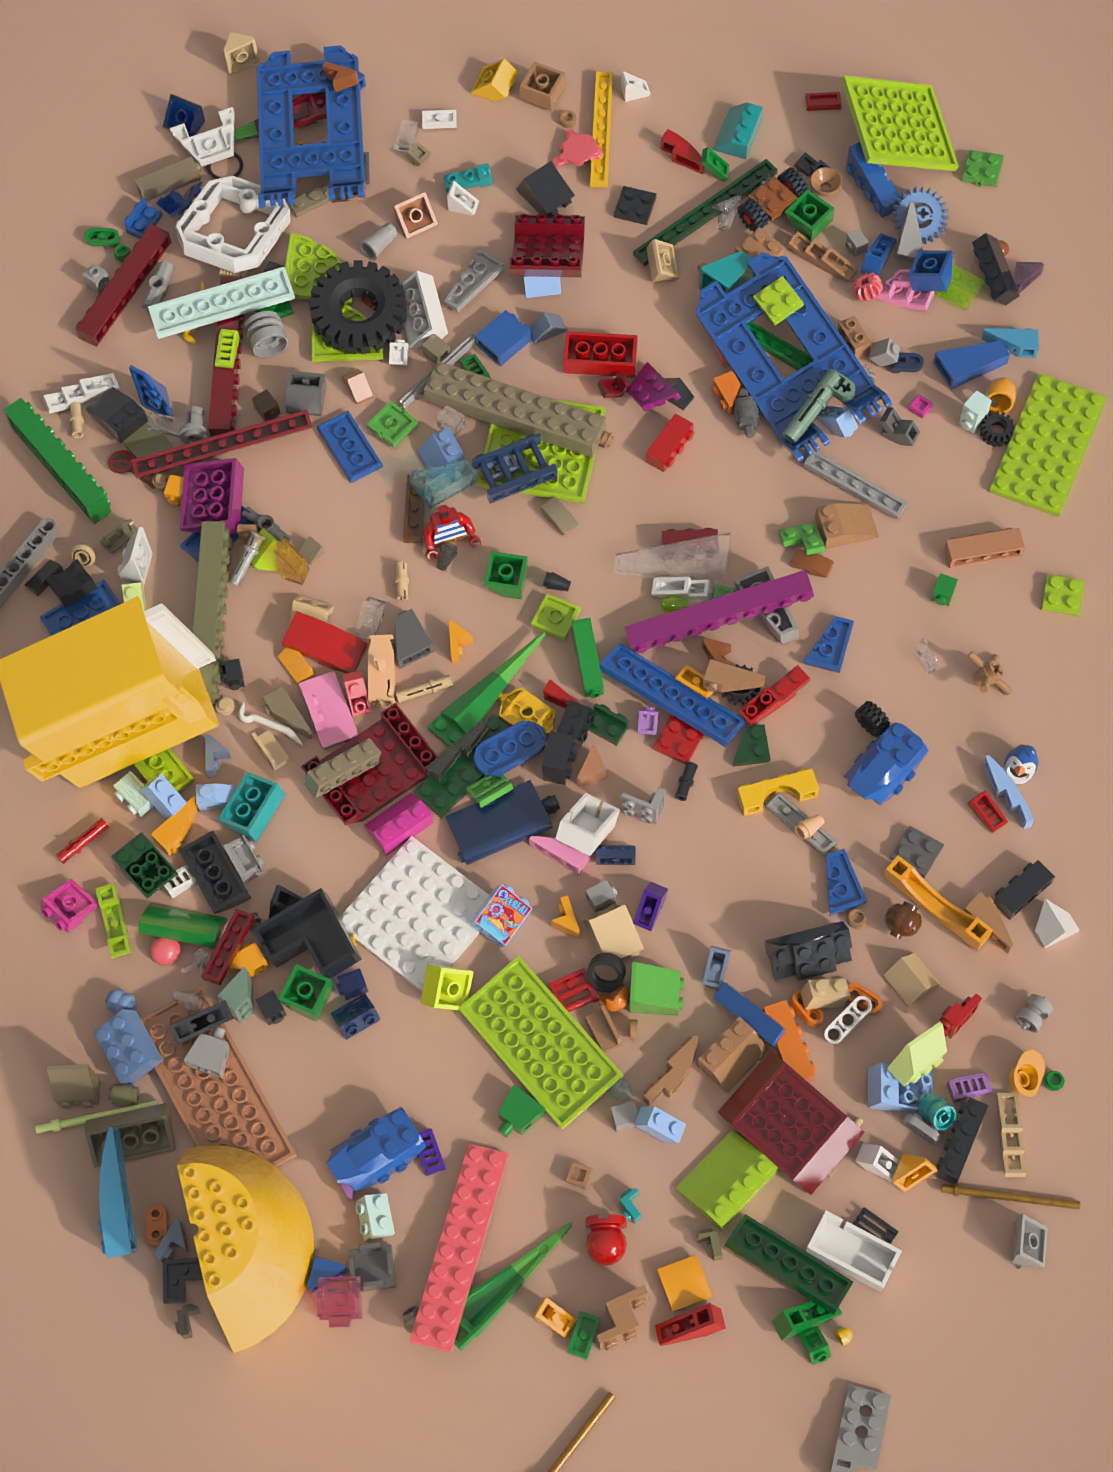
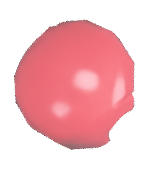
[150,937,181,965]

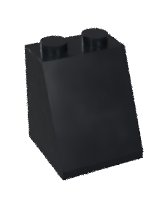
[516,161,575,216]

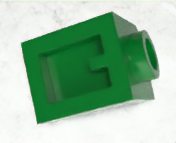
[799,1326,831,1365]

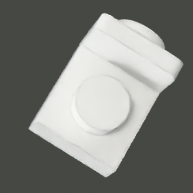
[389,340,409,365]

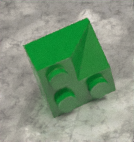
[785,189,835,242]
[484,551,528,600]
[278,964,334,1022]

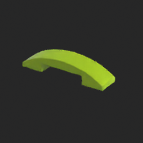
[95,883,131,959]

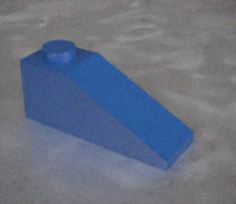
[861,233,897,276]

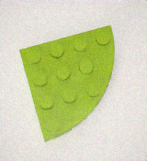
[285,233,352,304]
[312,304,384,362]

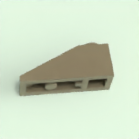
[263,686,313,739]

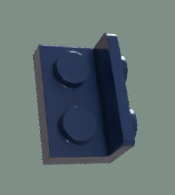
[596,845,636,865]
[330,993,380,1040]

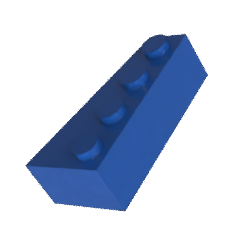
[846,142,902,218]

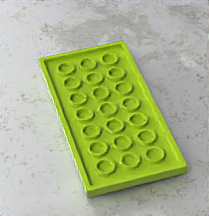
[989,373,1108,517]
[458,955,624,1130]

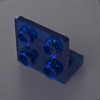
[156,181,202,217]

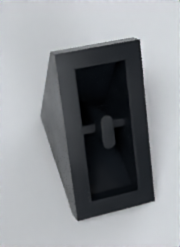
[665,378,694,411]

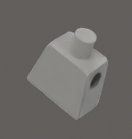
[184,1027,230,1078]

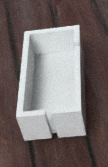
[806,1210,902,1293]

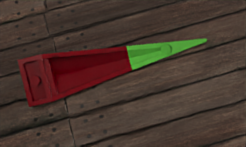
[234,92,327,141]

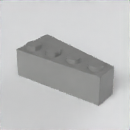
[734,566,799,645]

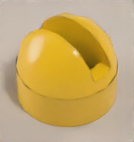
[834,1327,852,1346]

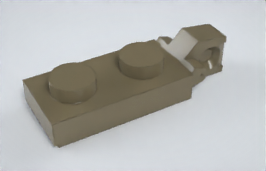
[289,184,330,217]

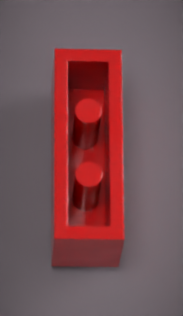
[645,413,695,472]

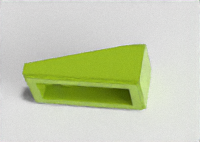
[215,329,240,368]

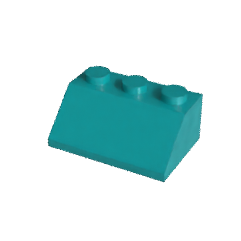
[713,102,763,159]
[217,772,286,843]

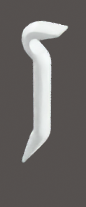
[238,702,303,747]

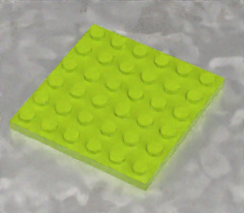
[841,75,959,171]
[477,399,606,504]

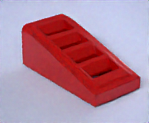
[543,680,579,709]
[967,790,1008,833]

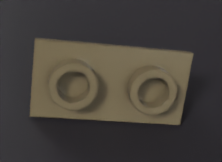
[99,519,137,554]

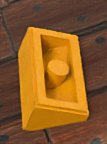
[277,647,314,685]
[675,664,714,699]

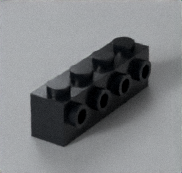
[972,233,1020,305]
[936,1097,989,1185]

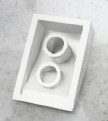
[118,527,153,585]

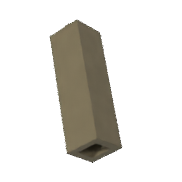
[135,156,202,202]

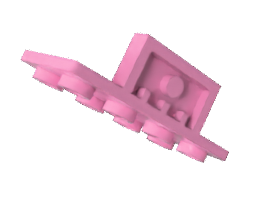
[299,671,358,749]

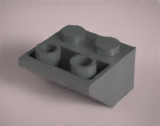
[286,371,327,416]

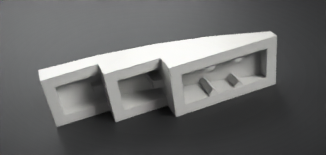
[43,373,119,413]

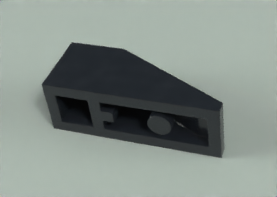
[169,1000,234,1044]

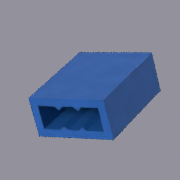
[475,310,531,366]

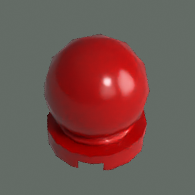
[585,1214,627,1266]

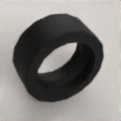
[586,953,626,993]

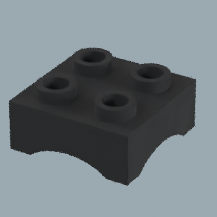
[46,559,98,608]

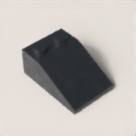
[85,387,148,443]

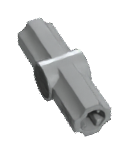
[142,261,175,312]

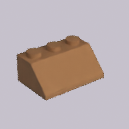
[697,1016,768,1093]

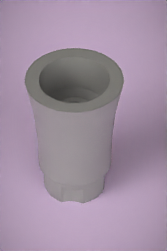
[358,223,398,261]

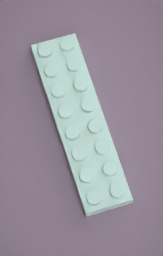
[148,267,295,339]

